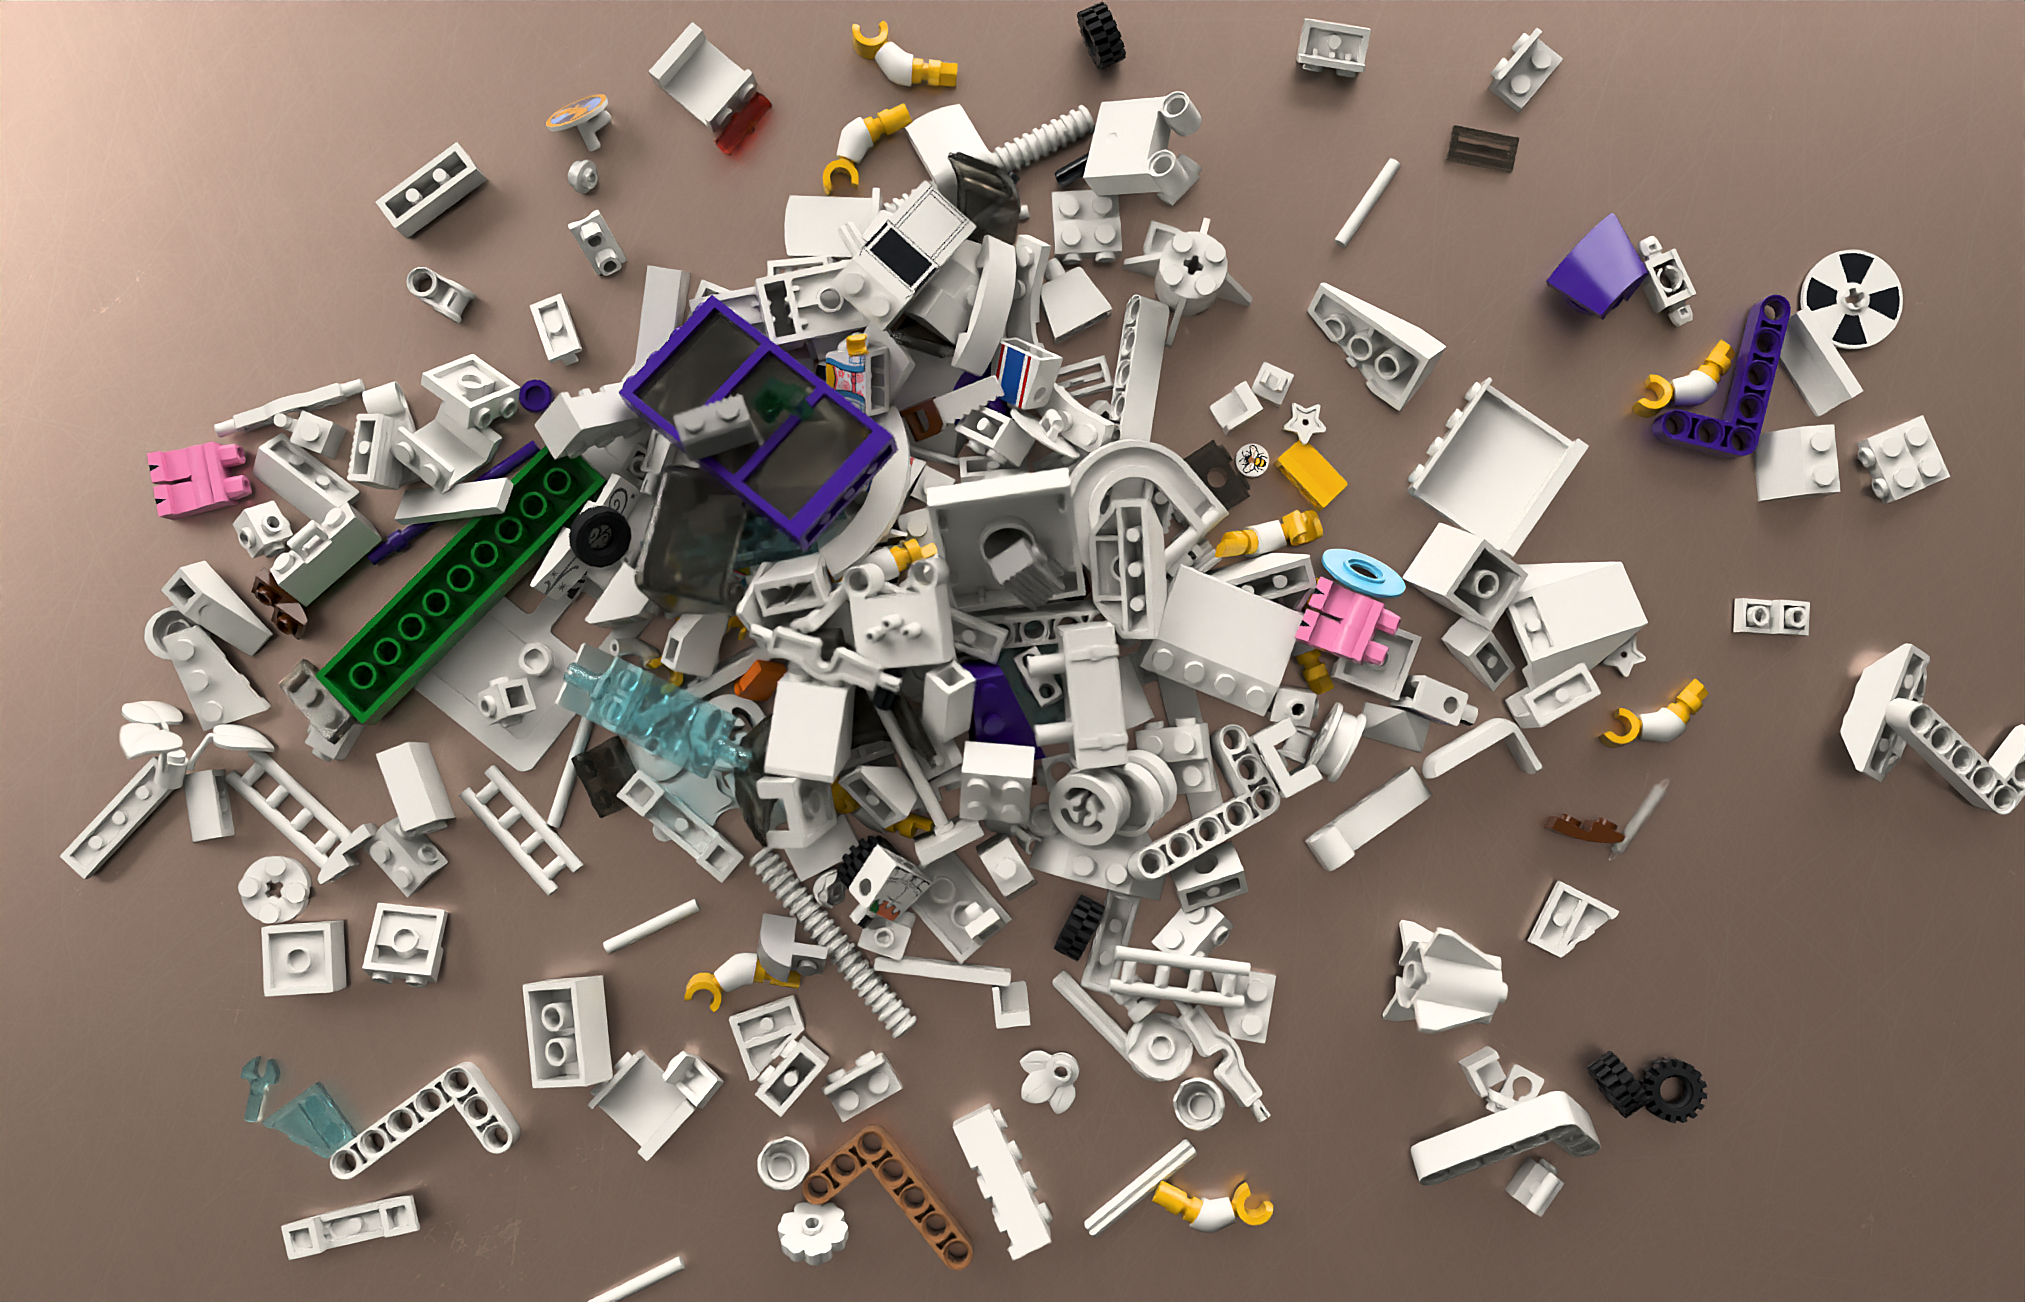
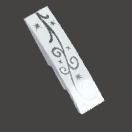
[530,473,642,601]

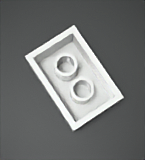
[523,975,613,1088]

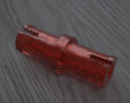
[714,91,772,156]

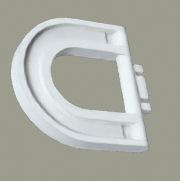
[1069,439,1229,587]

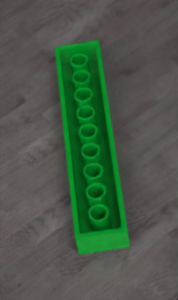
[315,445,608,725]

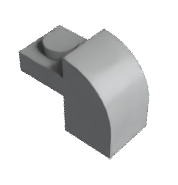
[757,913,828,982]

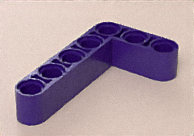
[1652,295,1791,459]

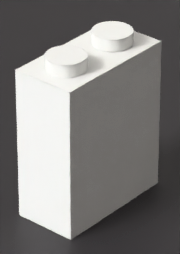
[376,742,456,835]

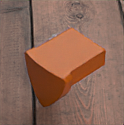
[733,659,787,701]

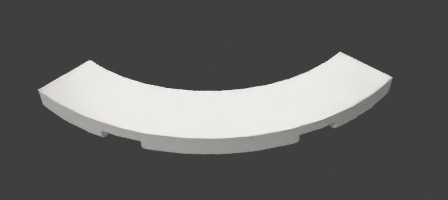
[818,405,911,581]

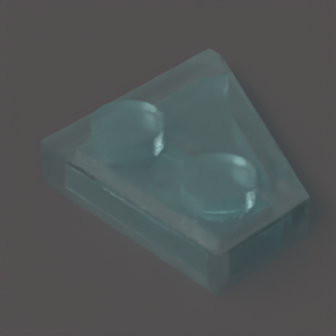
[262,1081,358,1159]

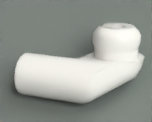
[610,638,660,669]

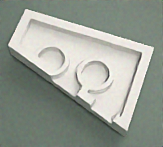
[162,625,271,731]

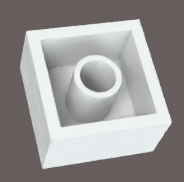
[959,741,1035,824]

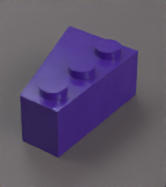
[961,659,1046,760]

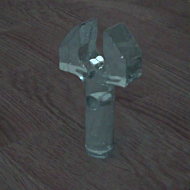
[240,1056,280,1123]

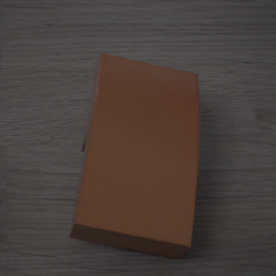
[251,567,308,640]
[1544,813,1625,843]

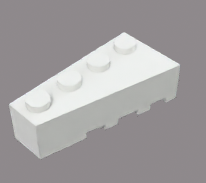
[953,1103,1053,1260]

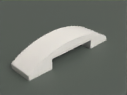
[951,235,1016,376]
[616,769,744,883]
[281,1195,420,1260]

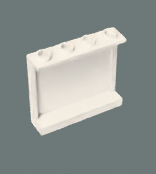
[1406,377,1589,558]

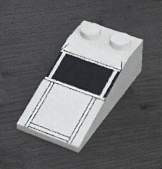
[830,180,977,331]

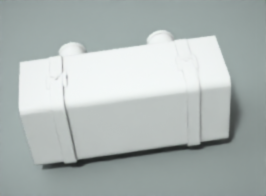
[1027,620,1129,770]

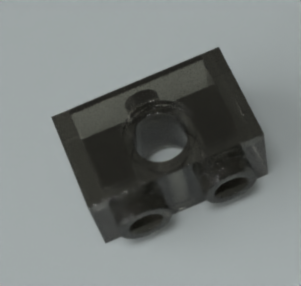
[1183,440,1251,512]

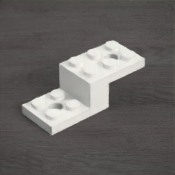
[689,260,870,368]

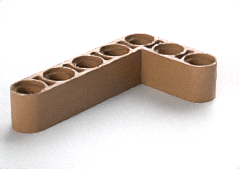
[802,1124,973,1271]

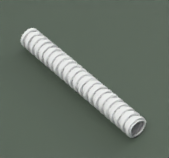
[883,105,1095,214]
[748,846,917,1039]

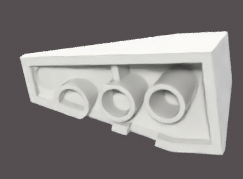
[861,210,982,314]
[1307,282,1446,411]

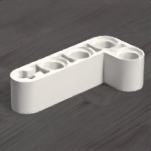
[1305,766,1432,871]

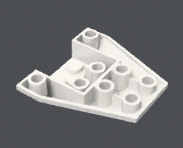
[1505,562,1648,691]

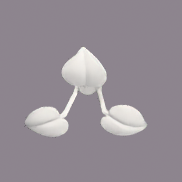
[120,701,274,789]

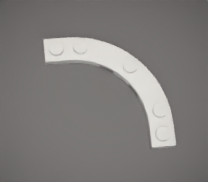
[1007,235,1115,453]

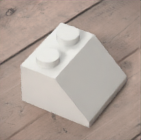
[1753,424,1840,502]

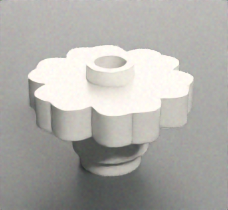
[778,1201,849,1265]

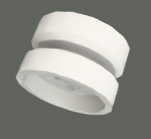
[1090,749,1177,837]

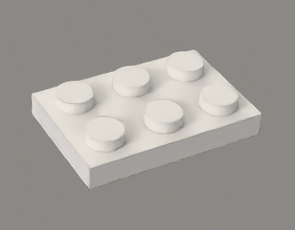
[911,851,1012,964]

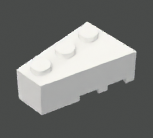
[534,382,644,460]

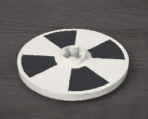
[1801,250,1903,350]

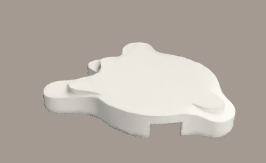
[653,747,740,842]

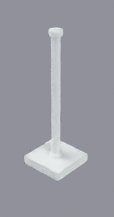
[856,653,985,866]

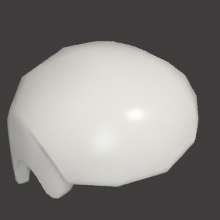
[1173,1077,1225,1131]
[757,1136,810,1192]

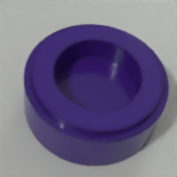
[519,380,555,415]

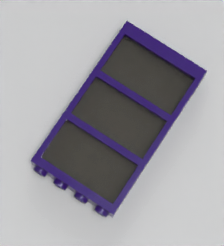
[618,295,898,551]

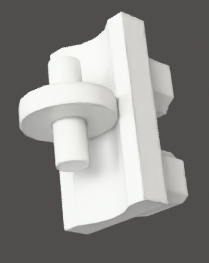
[568,209,627,276]

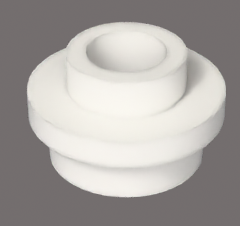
[568,160,598,194]

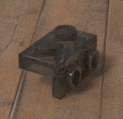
[571,735,637,818]

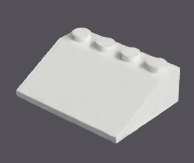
[1137,564,1304,716]

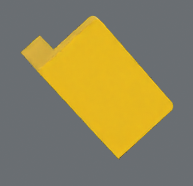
[1273,439,1347,512]

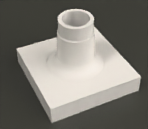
[927,468,1086,613]

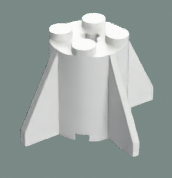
[1123,218,1253,348]
[1382,920,1508,1034]

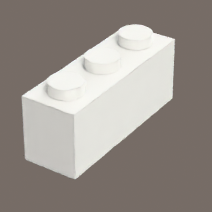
[376,142,487,239]

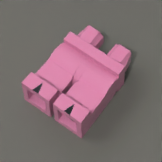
[147,442,252,520]
[1295,576,1401,666]

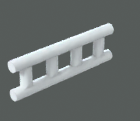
[225,751,352,869]
[459,765,584,896]
[1108,946,1250,1009]

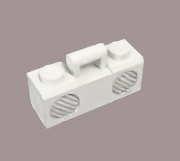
[270,502,382,607]

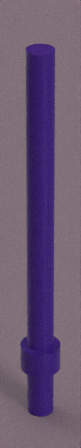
[367,440,540,565]

